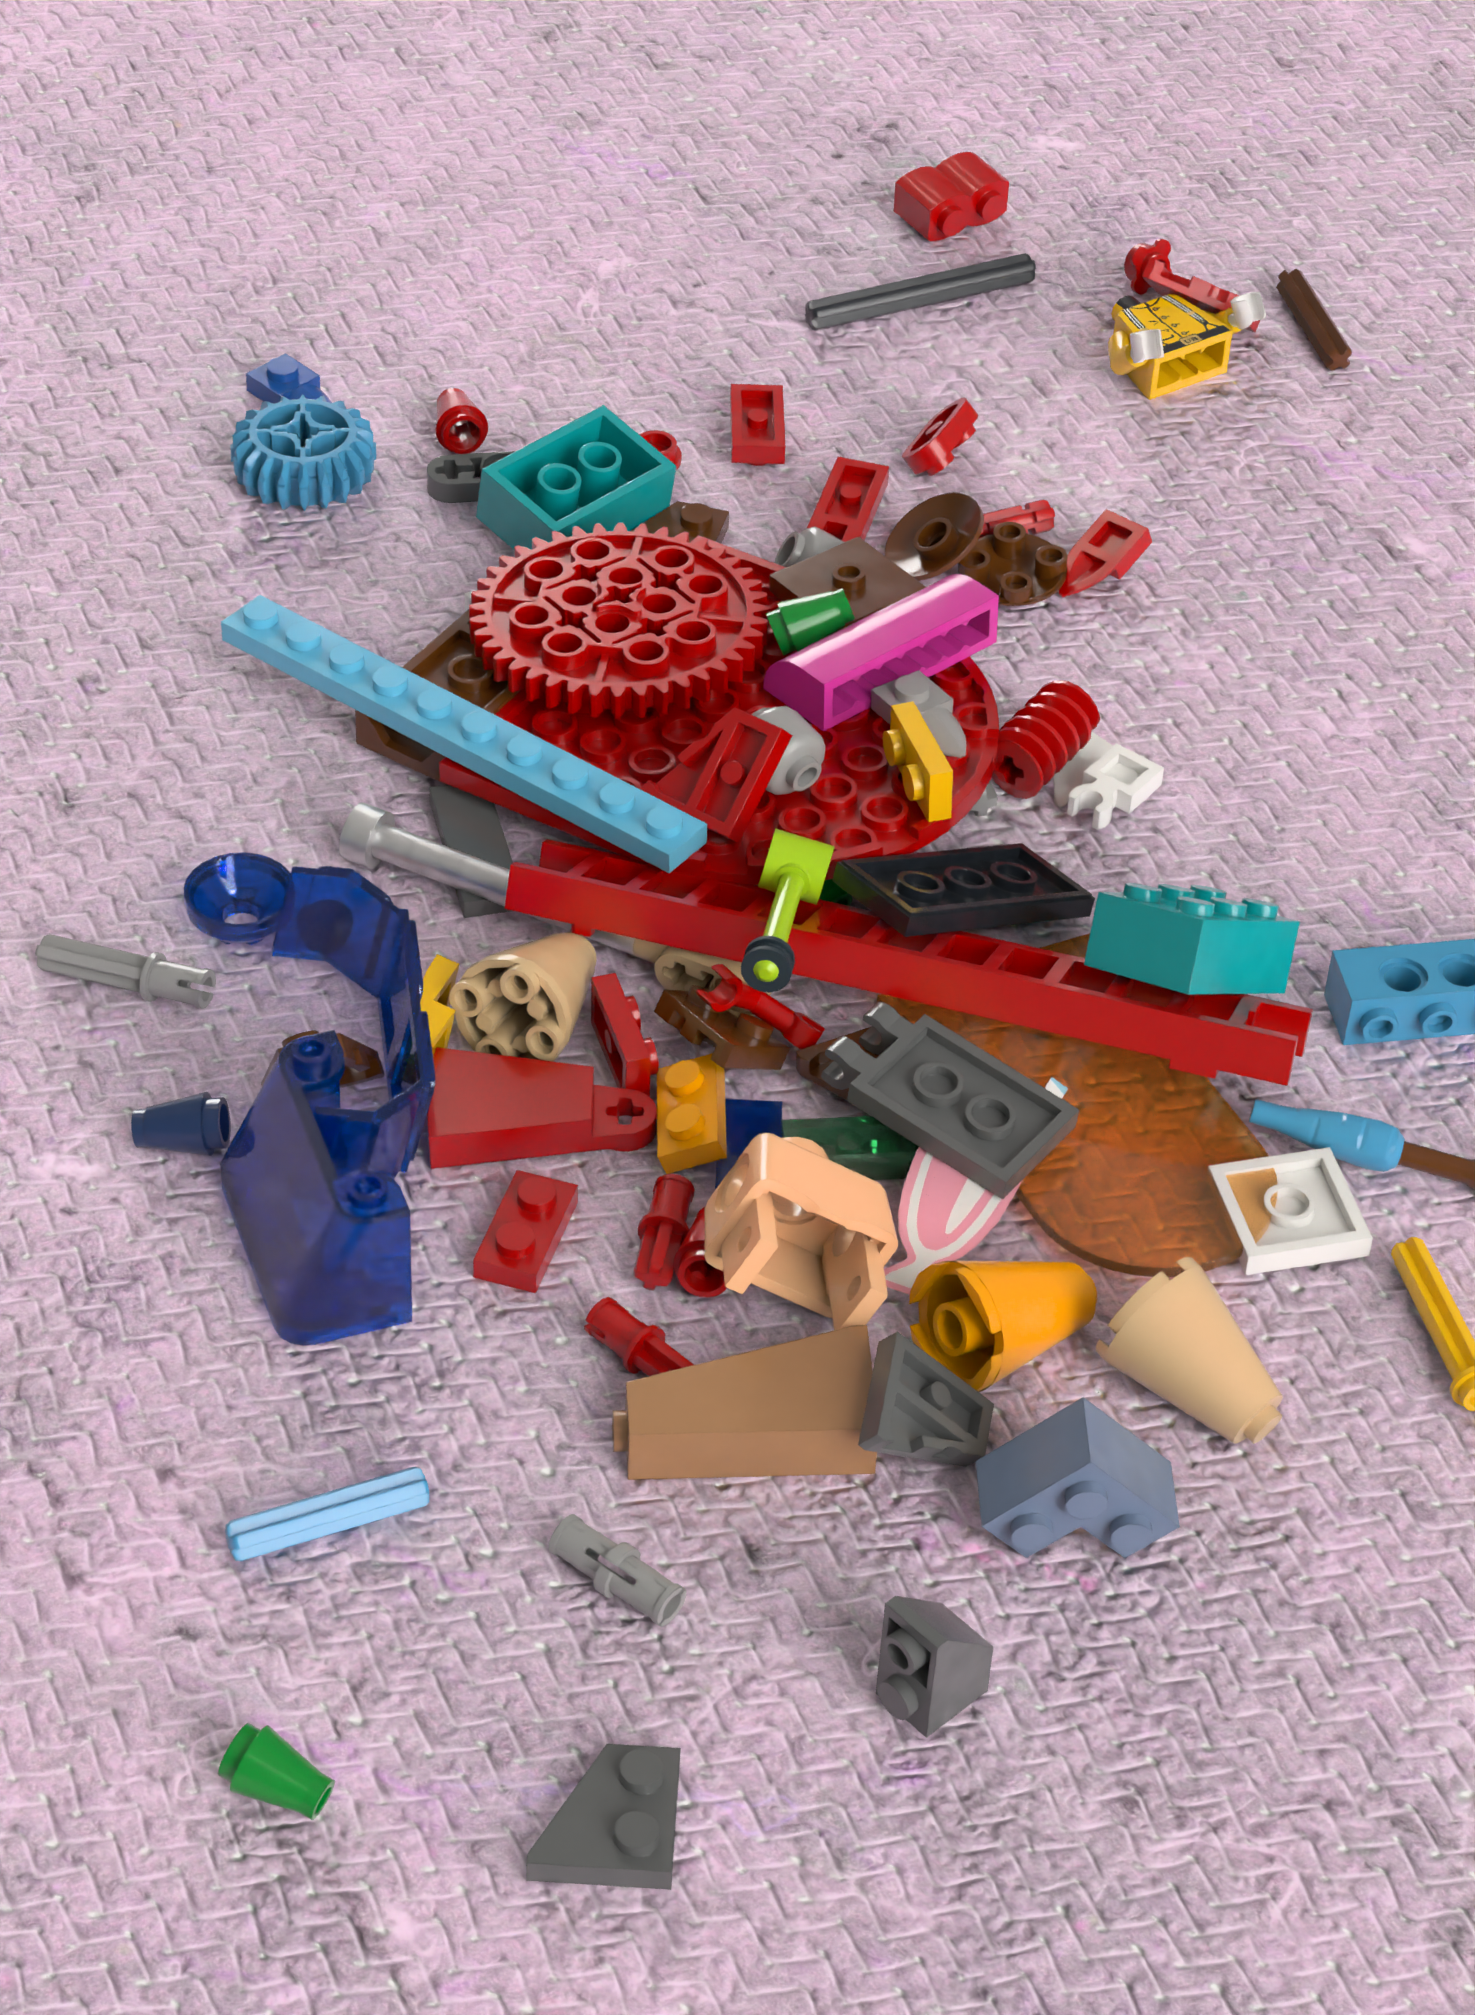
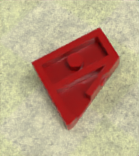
[1142,258,1260,334]

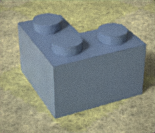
[976,1397,1180,1558]

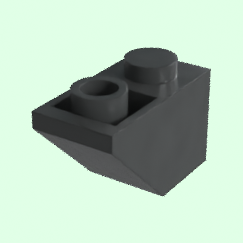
[875,1596,993,1738]

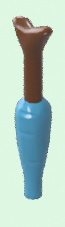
[1249,1099,1475,1190]

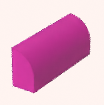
[763,574,999,731]

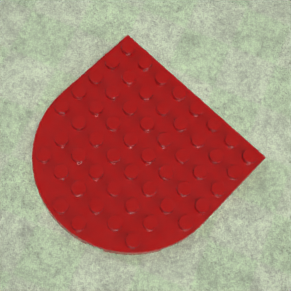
[439,535,999,885]

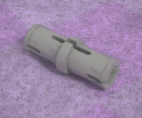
[549,1514,686,1627]

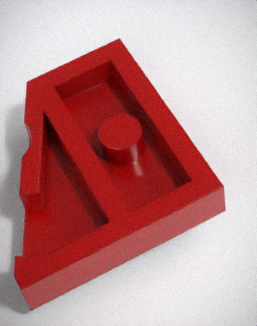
[640,707,793,844]

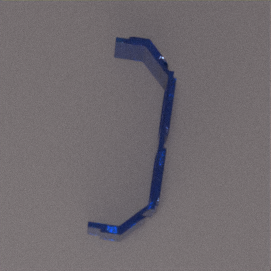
[272,866,436,1207]

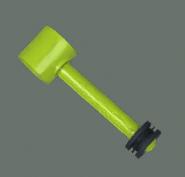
[741,829,834,993]

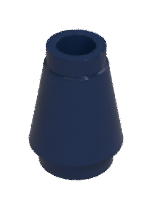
[131,1092,231,1156]

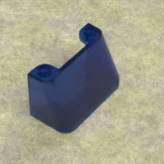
[220,1030,412,1346]

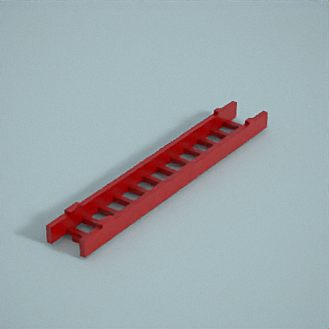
[504,839,1313,1086]

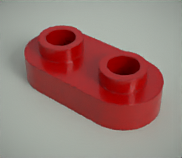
[902,397,979,476]

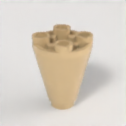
[449,932,597,1062]

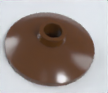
[885,492,984,581]

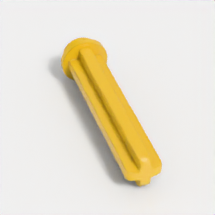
[1391,1237,1475,1411]

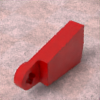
[426,1047,657,1169]

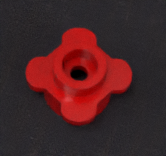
[1124,239,1172,295]

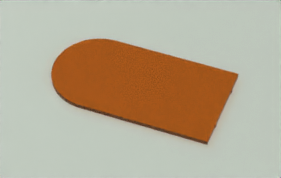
[876,933,1278,1277]

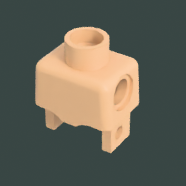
[705,1133,898,1330]

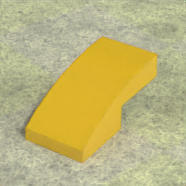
[405,954,459,1091]

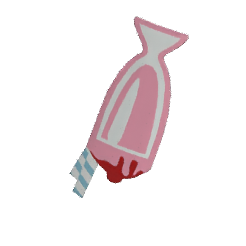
[884,1077,1068,1295]

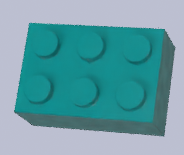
[476,405,677,550]
[1084,883,1300,995]

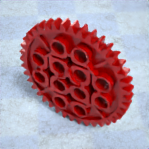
[469,523,769,719]

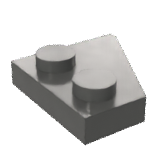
[858,1331,994,1467]
[526,1744,681,1890]

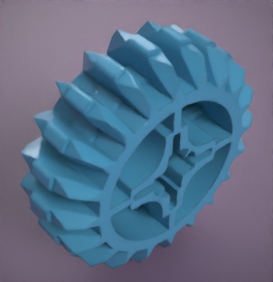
[230,394,377,511]

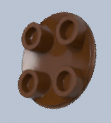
[958,522,1068,606]

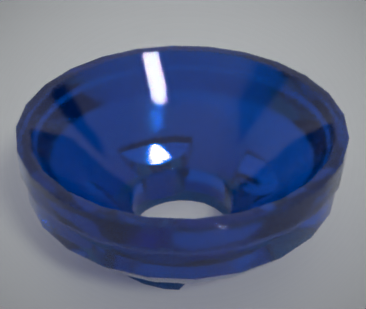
[183,852,296,945]

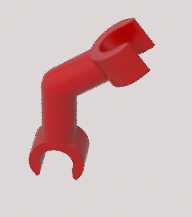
[696,964,825,1050]

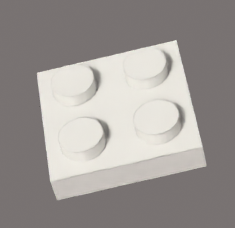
[1205,1147,1373,1275]

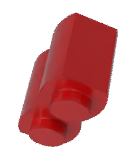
[893,152,1009,241]

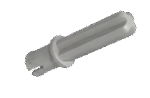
[35,934,216,1009]

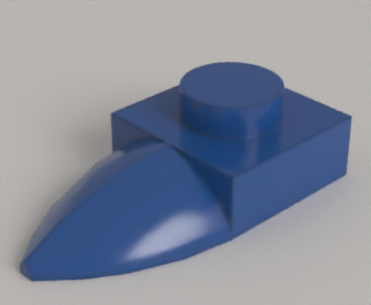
[246,353,332,404]

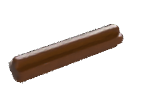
[1276,269,1352,371]

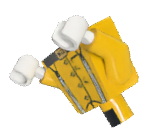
[1108,292,1266,400]

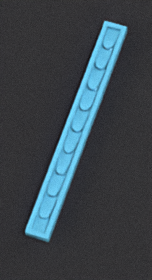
[221,595,707,873]

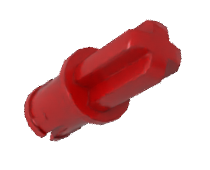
[633,1174,695,1291]
[584,1297,694,1376]

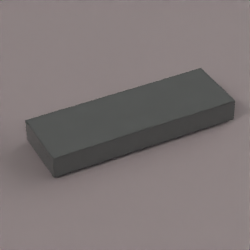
[429,785,513,918]

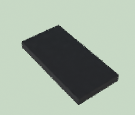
[832,843,1095,937]

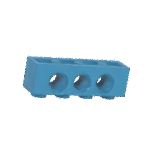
[1324,939,1475,1045]

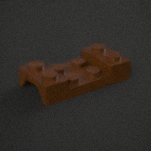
[355,609,521,785]

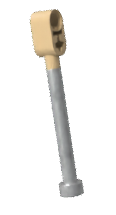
[339,802,772,1017]

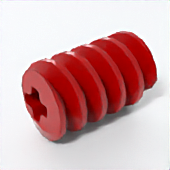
[992,680,1101,799]

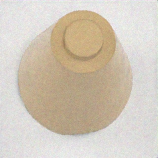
[1096,1257,1283,1444]

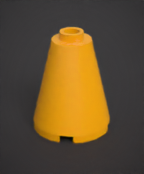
[909,1261,1097,1392]

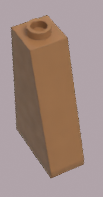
[612,1325,877,1480]

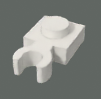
[1067,743,1164,830]

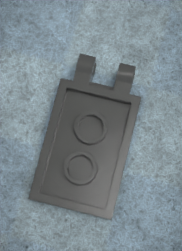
[821,1001,1080,1199]

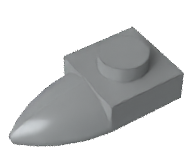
[871,670,967,758]

